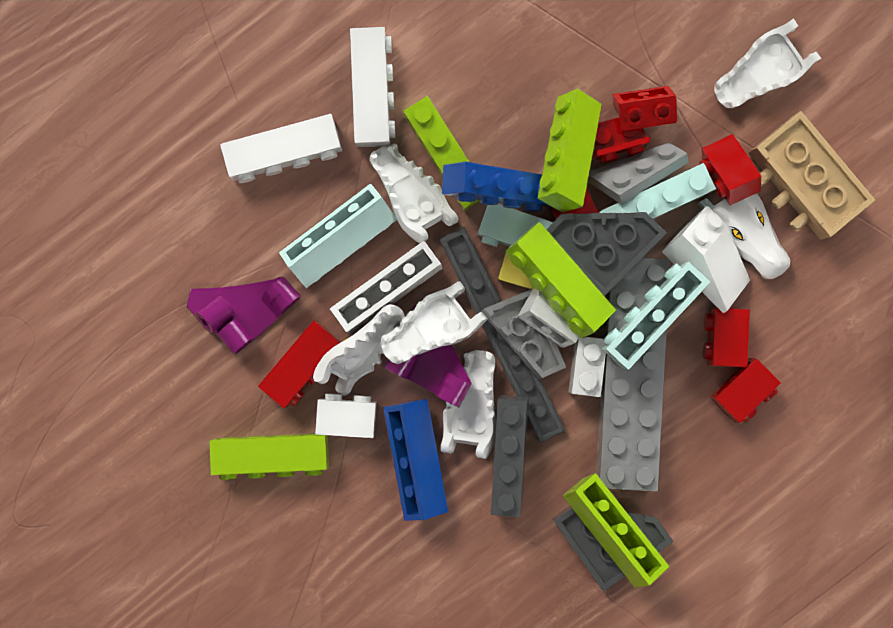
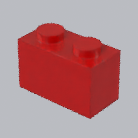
[699,134,762,206]
[703,308,750,367]
[710,358,781,423]

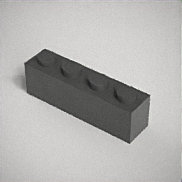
[491,395,529,517]

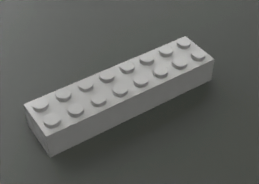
[596,258,670,492]

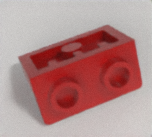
[612,86,677,131]
[592,117,651,163]

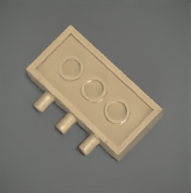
[748,111,875,240]

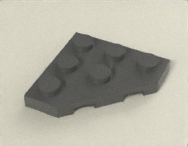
[547,212,667,296]
[553,506,674,592]

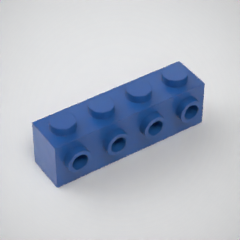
[442,162,550,212]
[383,399,448,521]

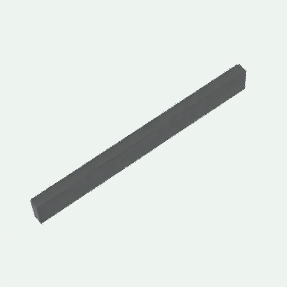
[439,227,566,443]

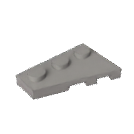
[588,143,689,204]
[480,289,566,379]

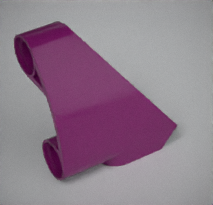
[187,277,301,355]
[384,305,472,408]

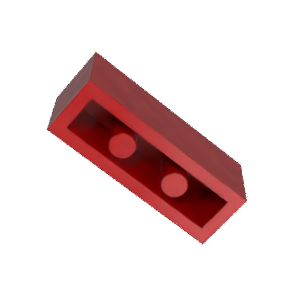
[258,320,341,409]

